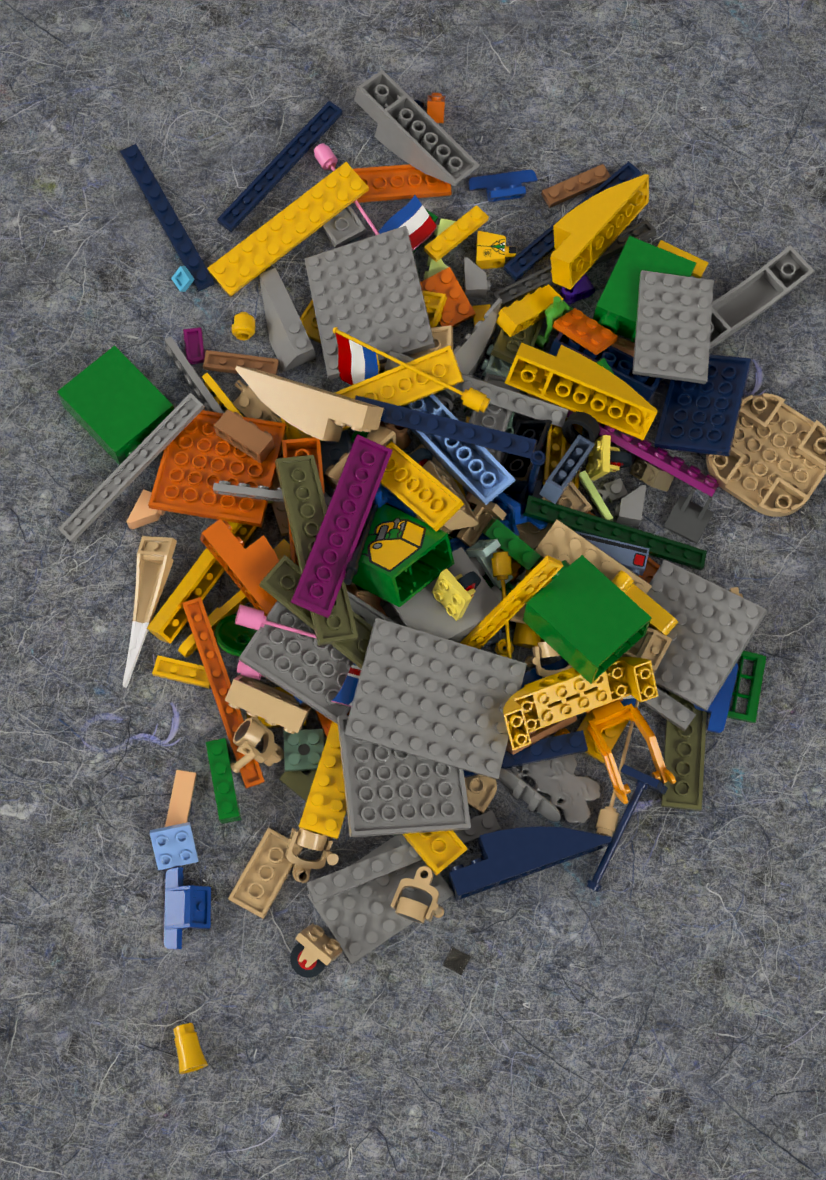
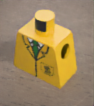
[476,231,516,269]

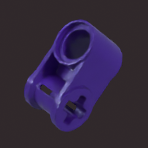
[560,274,595,305]

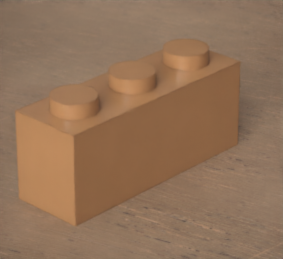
[214,409,275,463]

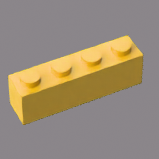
[496,284,563,337]

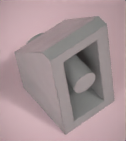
[463,257,490,298]
[614,485,646,527]

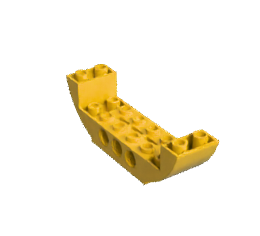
[503,657,658,750]

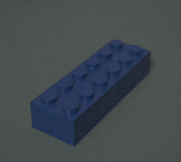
[549,332,662,402]

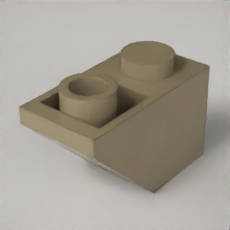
[630,457,675,492]

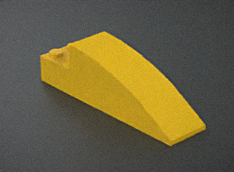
[550,174,649,290]
[505,342,658,440]

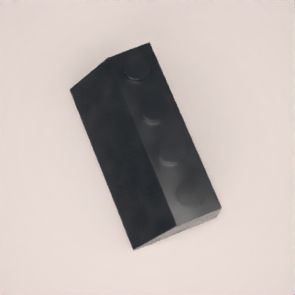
[501,420,552,494]

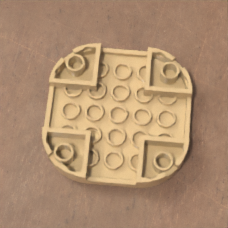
[706,393,826,517]

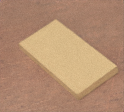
[228,827,304,919]

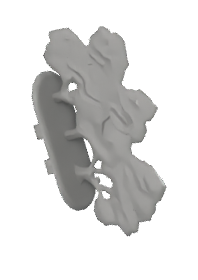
[499,754,600,824]

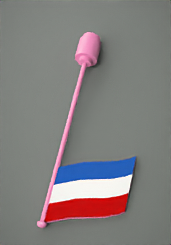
[314,143,437,250]

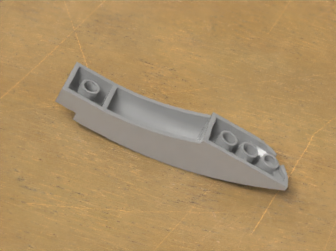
[709,245,814,350]

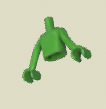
[535,296,574,348]

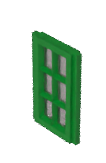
[727,651,767,723]

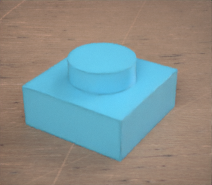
[171,266,195,292]

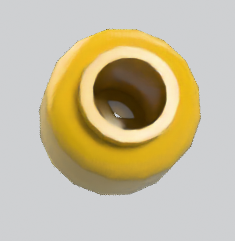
[231,312,256,341]

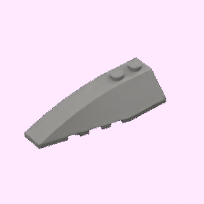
[259,267,317,372]
[439,298,502,402]

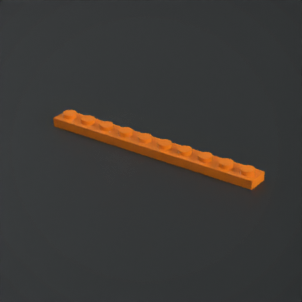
[182,597,265,789]

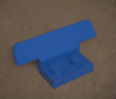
[469,170,538,202]
[491,492,548,529]
[693,663,738,733]
[164,867,211,949]

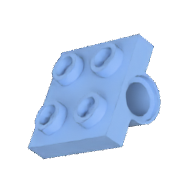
[150,822,198,870]

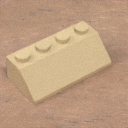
[325,426,396,490]
[423,460,479,530]
[224,674,312,734]

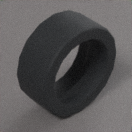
[562,411,600,445]

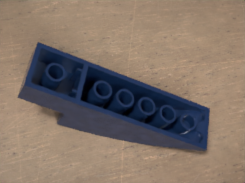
[448,826,612,901]

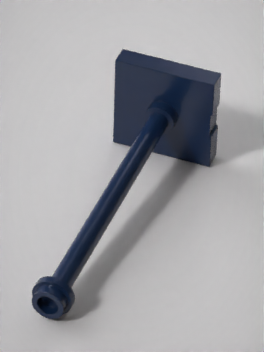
[508,451,546,507]
[586,764,668,892]

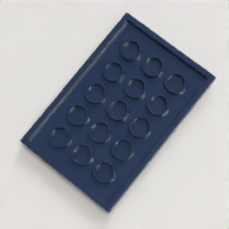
[655,354,751,456]

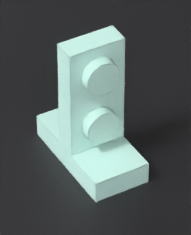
[466,539,513,589]

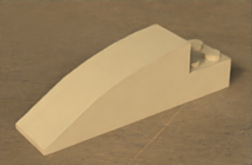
[235,366,384,442]

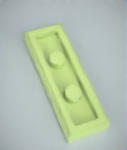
[579,470,613,521]

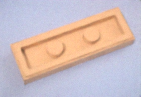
[165,770,197,827]

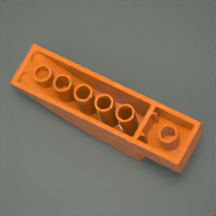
[200,518,279,616]

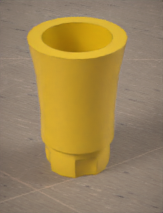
[173,1023,208,1074]

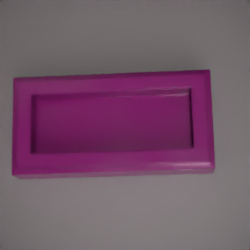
[183,327,205,364]

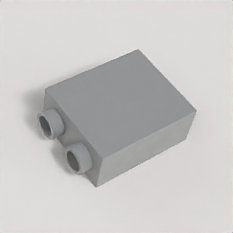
[380,547,503,643]

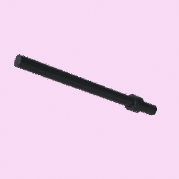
[344,503,378,585]

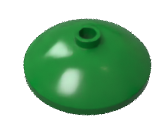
[215,614,257,657]

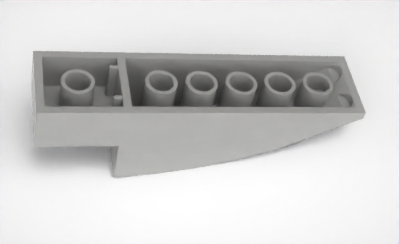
[354,70,480,186]

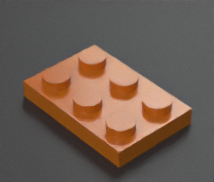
[420,267,476,328]
[552,308,618,355]

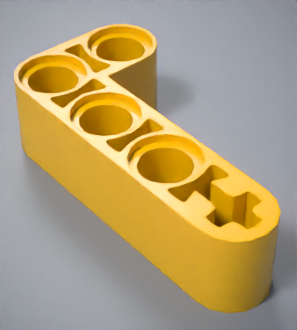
[612,570,678,636]

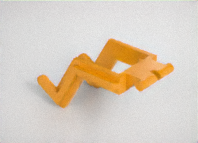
[585,698,676,805]

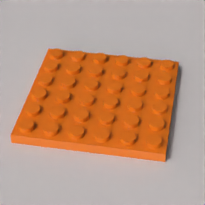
[148,410,287,527]

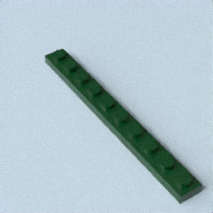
[523,495,707,570]

